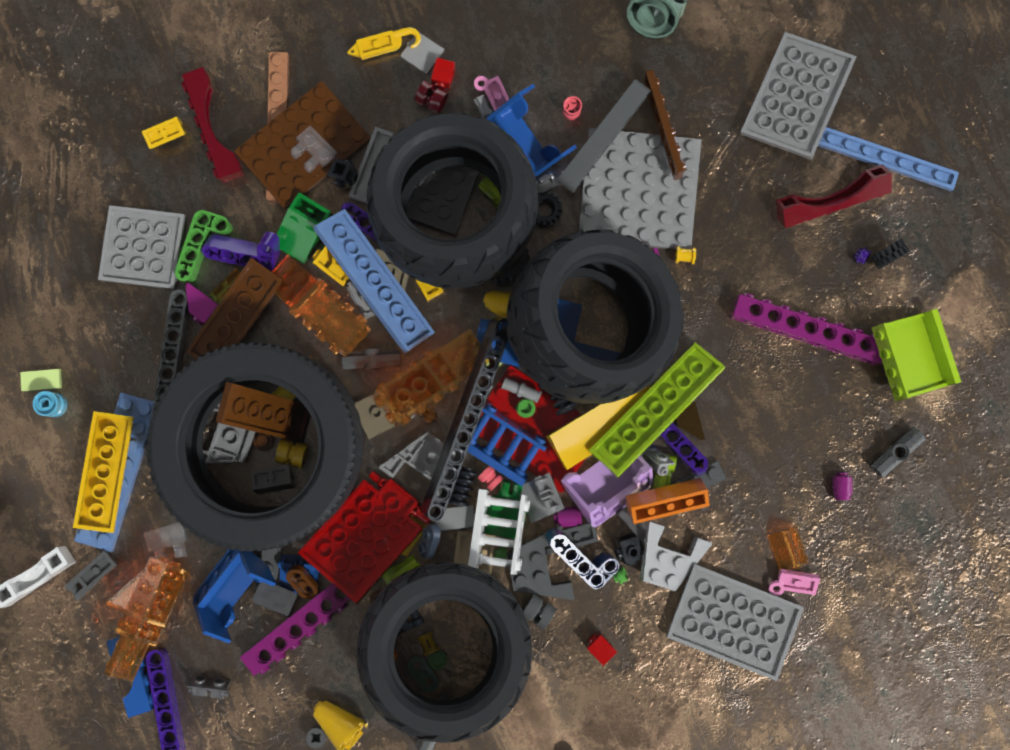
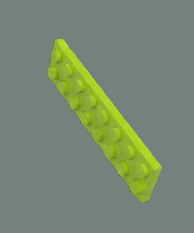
[589,342,725,478]

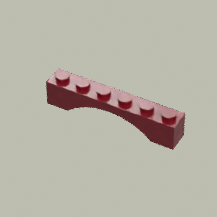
[181,67,245,183]
[776,164,892,228]

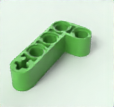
[175,210,233,284]

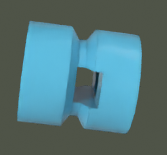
[33,391,67,417]

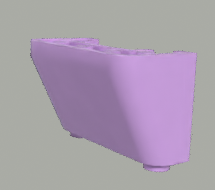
[561,455,653,527]

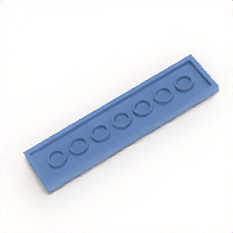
[313,209,435,354]
[74,393,154,552]

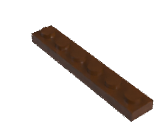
[644,70,686,180]

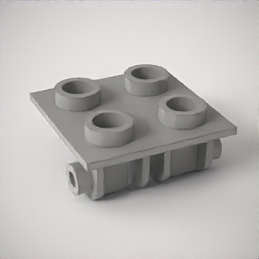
[522,473,565,523]

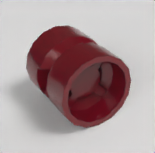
[414,80,449,114]

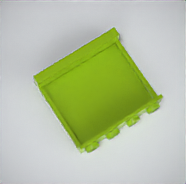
[872,309,961,402]

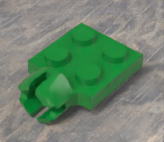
[484,480,526,539]

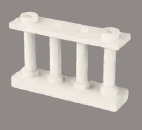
[468,489,530,575]

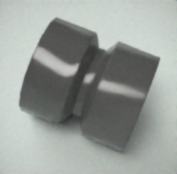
[523,594,557,630]

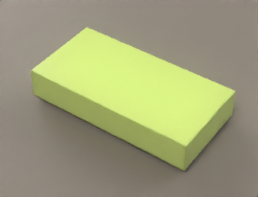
[20,369,62,392]

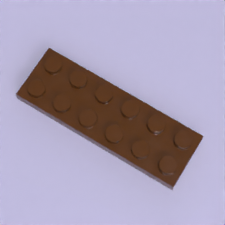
[186,258,284,360]
[215,382,310,443]

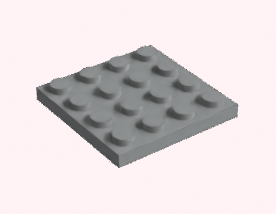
[98,205,186,290]

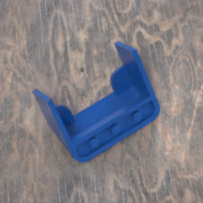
[486,84,577,177]
[193,549,276,643]

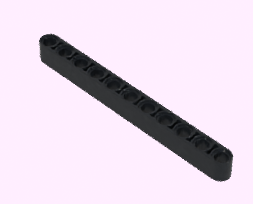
[421,317,508,521]

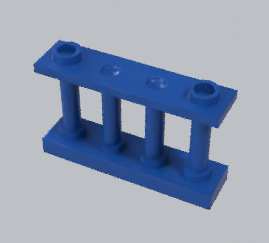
[460,403,549,486]

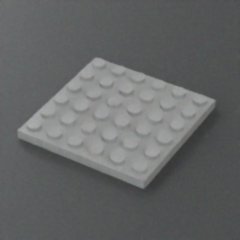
[578,128,701,250]

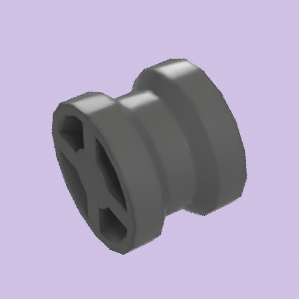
[306,725,328,748]

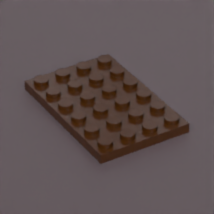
[234,81,371,210]

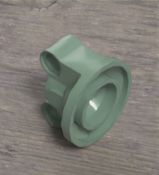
[627,0,688,39]

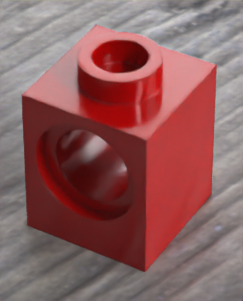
[431,58,456,90]
[586,633,617,666]

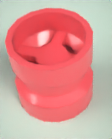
[563,96,582,120]
[478,466,504,492]

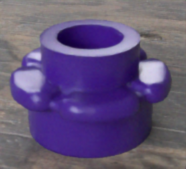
[854,247,871,265]

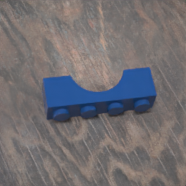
[106,632,154,718]

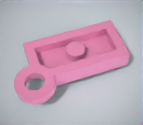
[474,76,509,112]
[769,569,820,596]

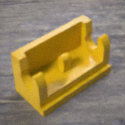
[141,117,187,149]

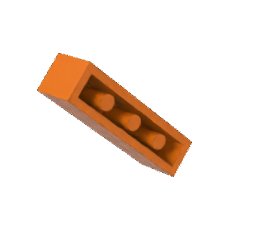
[625,478,710,524]

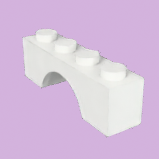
[0,546,76,608]

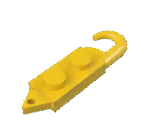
[347,27,421,60]

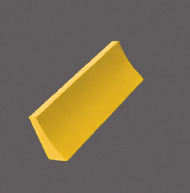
[546,385,651,470]
[73,411,134,533]

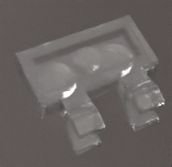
[290,126,337,173]
[144,523,188,563]

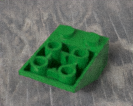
[276,192,333,264]

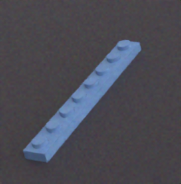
[818,127,959,192]

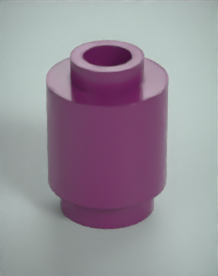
[832,472,853,500]
[554,507,582,527]

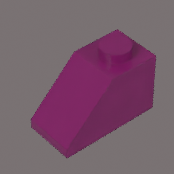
[186,283,218,325]

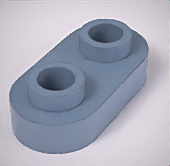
[418,524,440,559]

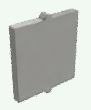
[400,33,444,75]

